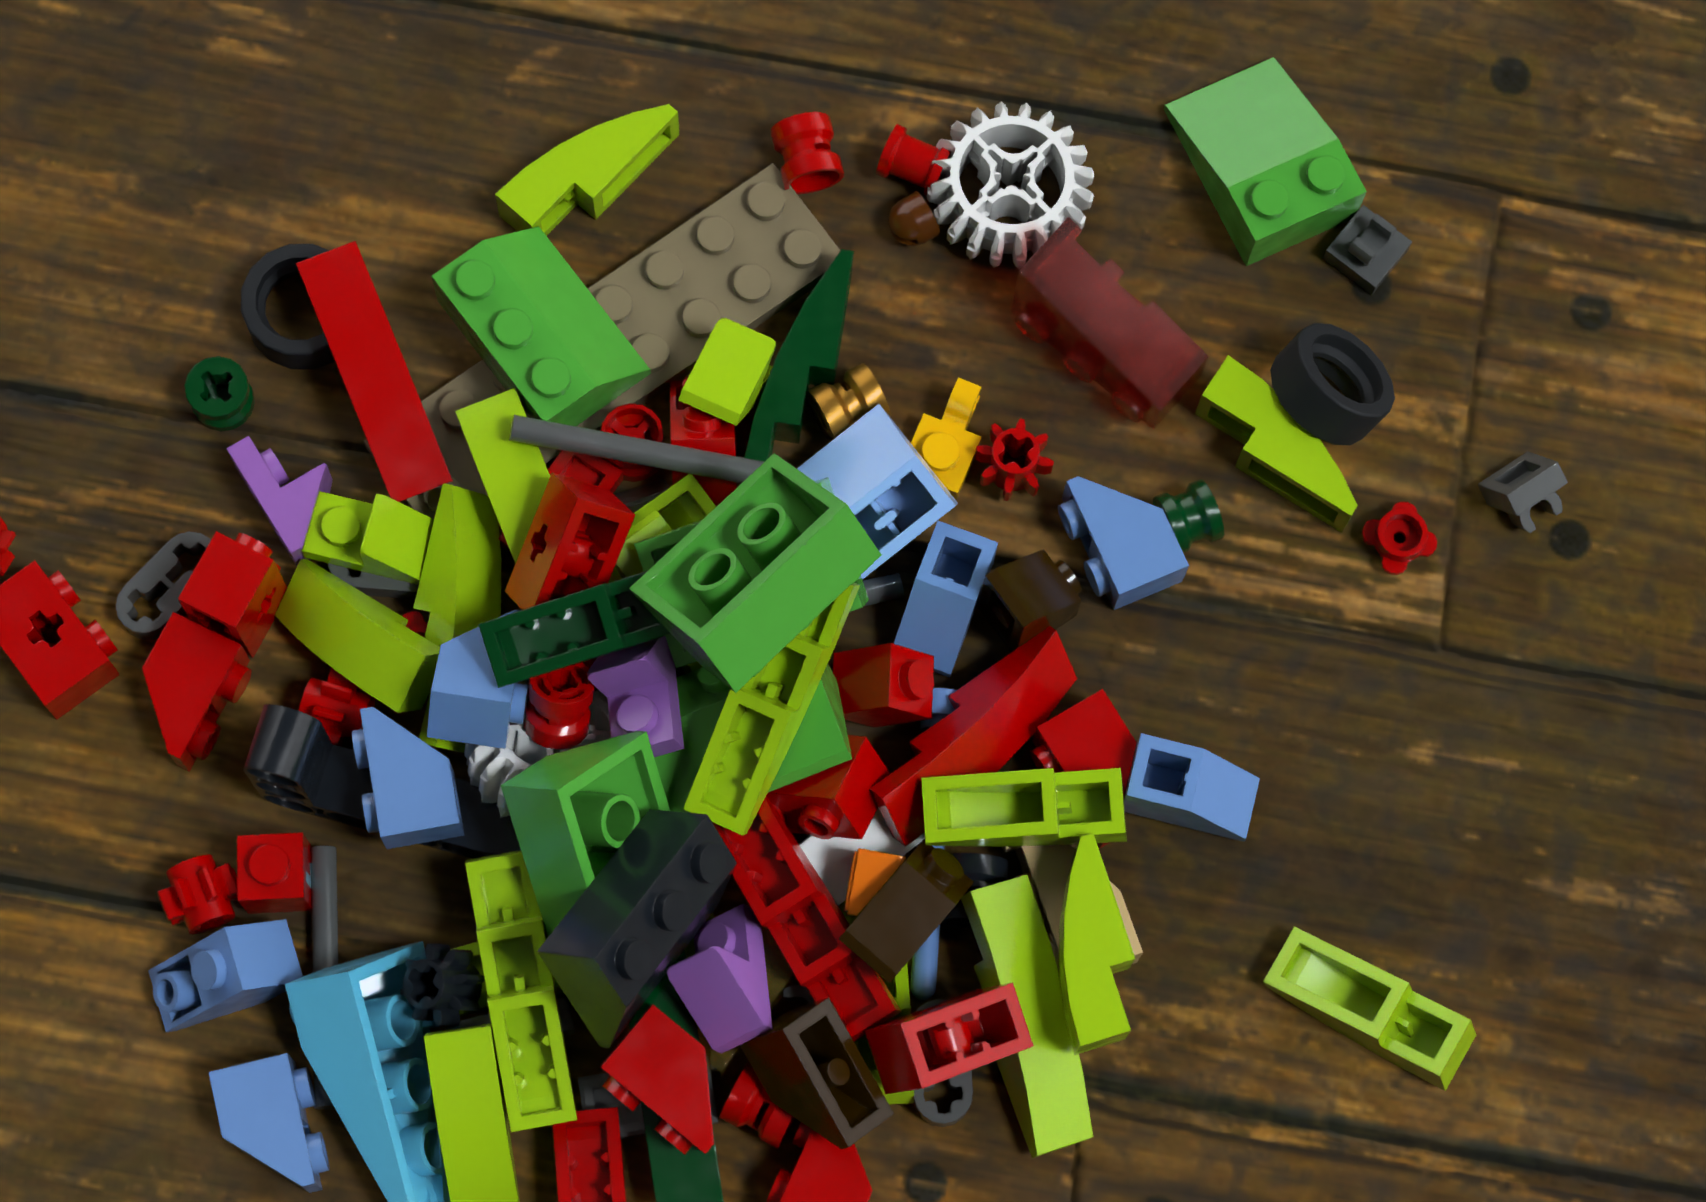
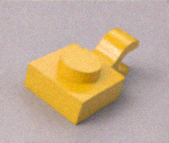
[911,377,982,499]

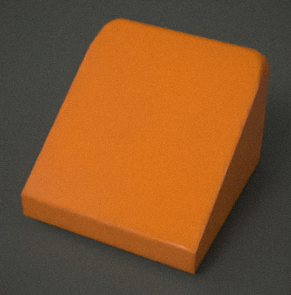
[843,848,906,917]

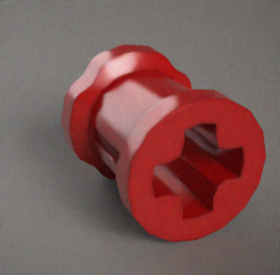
[876,124,951,196]

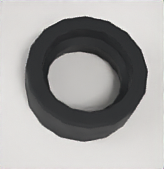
[241,244,335,369]
[1270,323,1395,446]

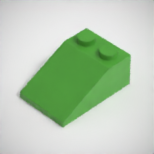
[1164,57,1367,266]

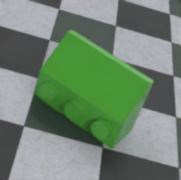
[431,226,651,426]
[629,453,882,693]
[654,664,852,813]
[501,731,670,937]

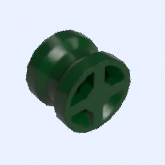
[184,356,255,432]
[1153,479,1225,553]

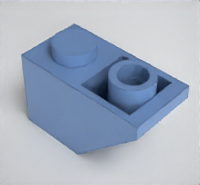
[1058,476,1189,610]
[894,521,998,677]
[427,609,528,749]
[352,707,465,849]
[1124,733,1260,842]
[148,919,303,1032]
[209,1053,330,1193]

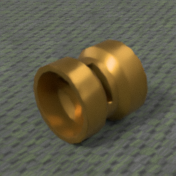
[806,363,891,443]

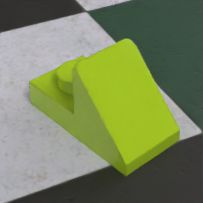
[678,318,776,426]
[302,491,434,585]

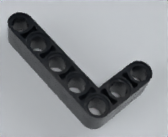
[243,704,521,859]

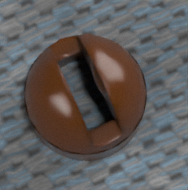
[888,191,941,247]

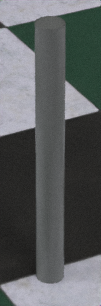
[509,415,764,483]
[311,846,338,1109]

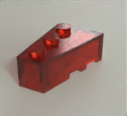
[1011,217,1209,429]

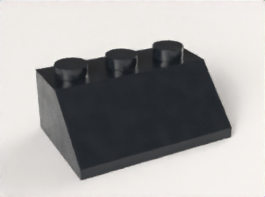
[537,809,737,1048]

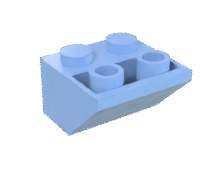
[797,403,958,580]

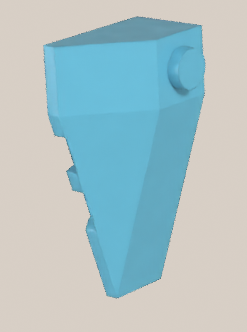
[285,941,450,1202]

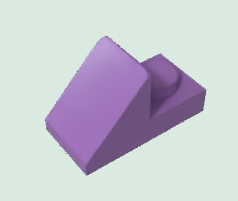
[226,436,333,567]
[587,637,684,757]
[667,904,773,1054]

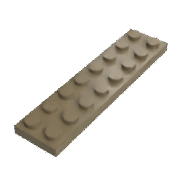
[363,163,841,519]

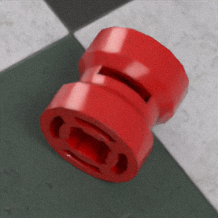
[771,112,844,194]
[601,403,664,482]
[524,663,595,750]
[719,1061,795,1149]

